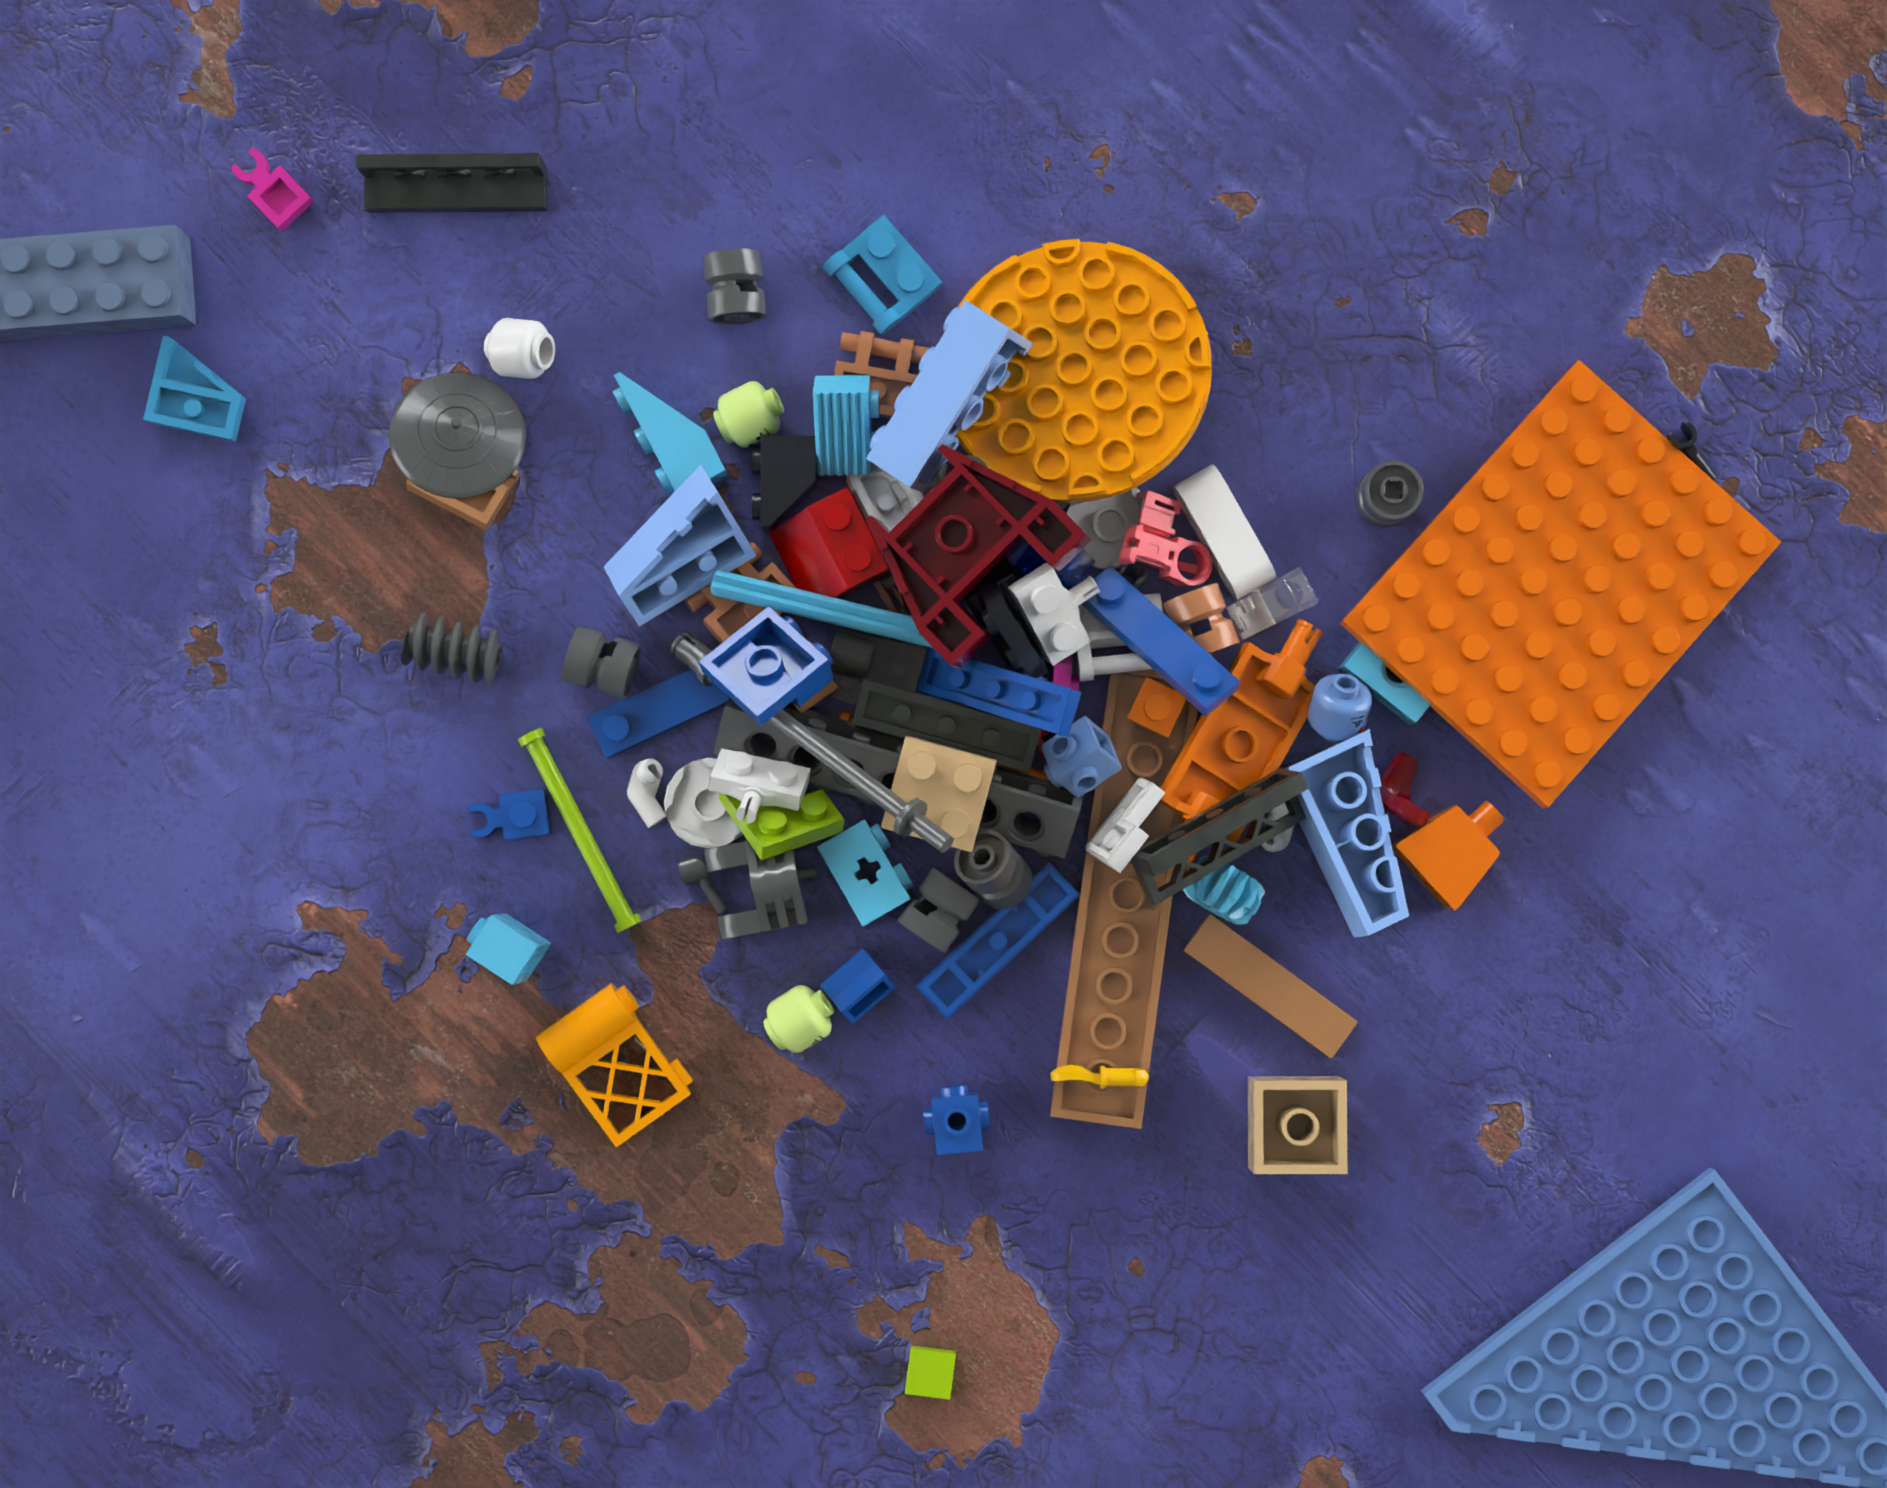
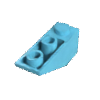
[612,372,729,495]

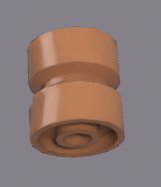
[1162,583,1240,655]

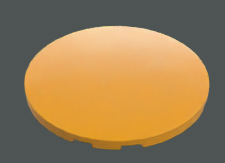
[955,239,1212,503]

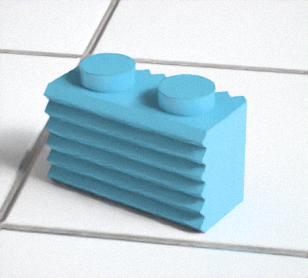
[813,375,880,476]

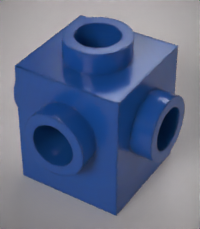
[923,1085,990,1155]

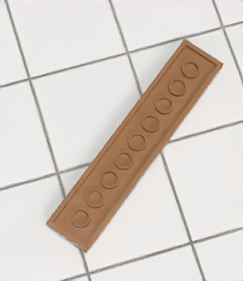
[1050,669,1198,1129]

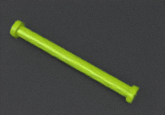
[518,728,642,933]

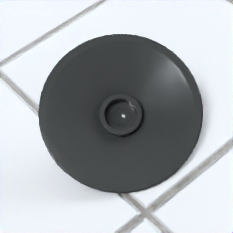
[389,372,527,498]

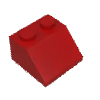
[769,487,890,599]

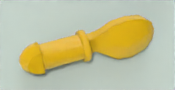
[1050,1064,1149,1089]

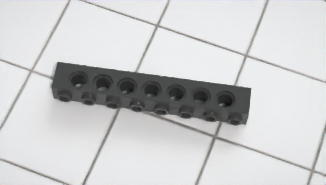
[713,697,1083,859]

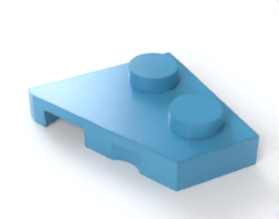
[143,335,246,442]

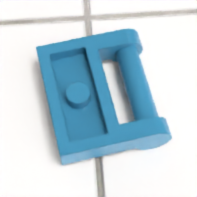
[822,214,942,336]

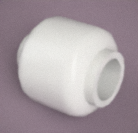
[484,318,555,379]

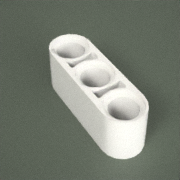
[1172,464,1277,600]

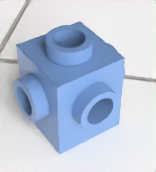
[1041,716,1122,798]

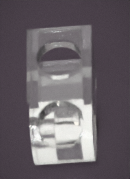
[1226,567,1319,640]

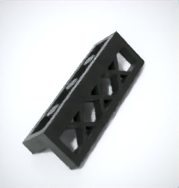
[356,153,547,213]
[852,678,1041,773]
[1130,768,1308,905]

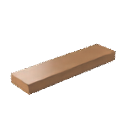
[1183,914,1358,1059]

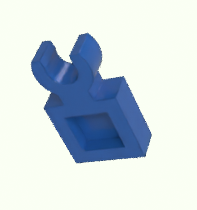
[468,789,552,840]

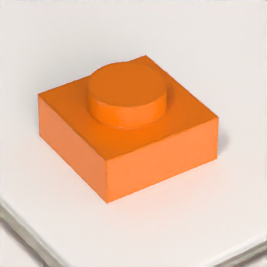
[1126,677,1186,739]

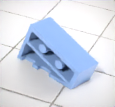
[604,465,757,627]

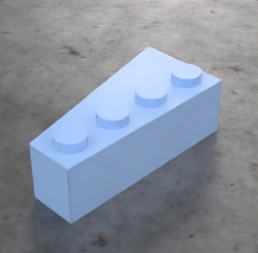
[866,300,1034,493]
[1285,729,1409,938]

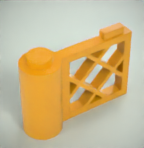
[536,983,693,1147]

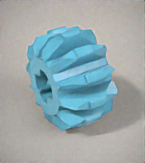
[1183,856,1265,925]

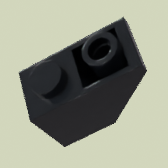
[752,435,818,532]

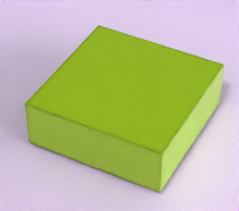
[905,1345,956,1400]

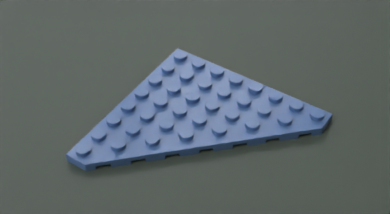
[1420,1167,1887,1488]

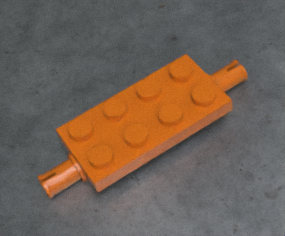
[1159,619,1323,871]

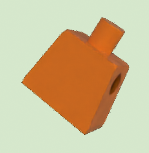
[1391,801,1505,911]

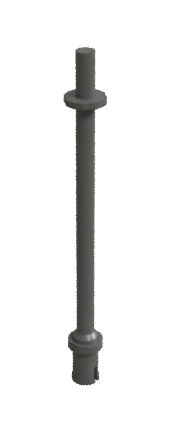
[670,632,954,853]

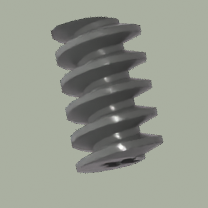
[401,611,503,687]

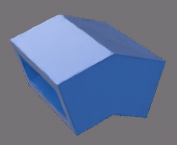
[819,947,896,1024]

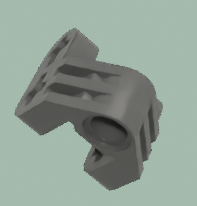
[704,841,808,940]

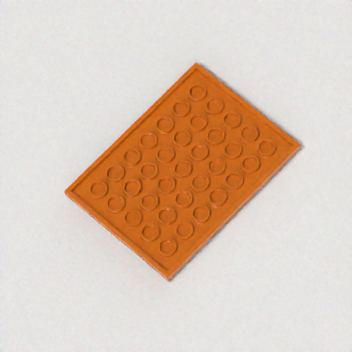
[1339,360,1781,809]

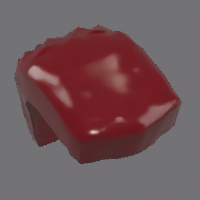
[1379,752,1431,827]

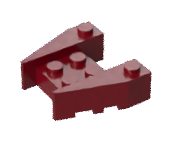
[866,444,1092,669]

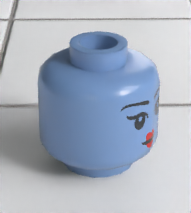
[1308,674,1372,742]

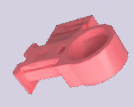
[1119,490,1213,587]

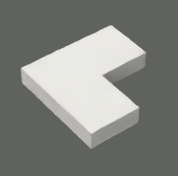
[1085,778,1165,873]

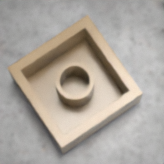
[881,736,997,852]
[1248,1076,1348,1174]

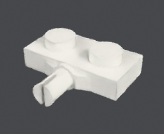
[1008,563,1100,666]
[708,748,811,824]

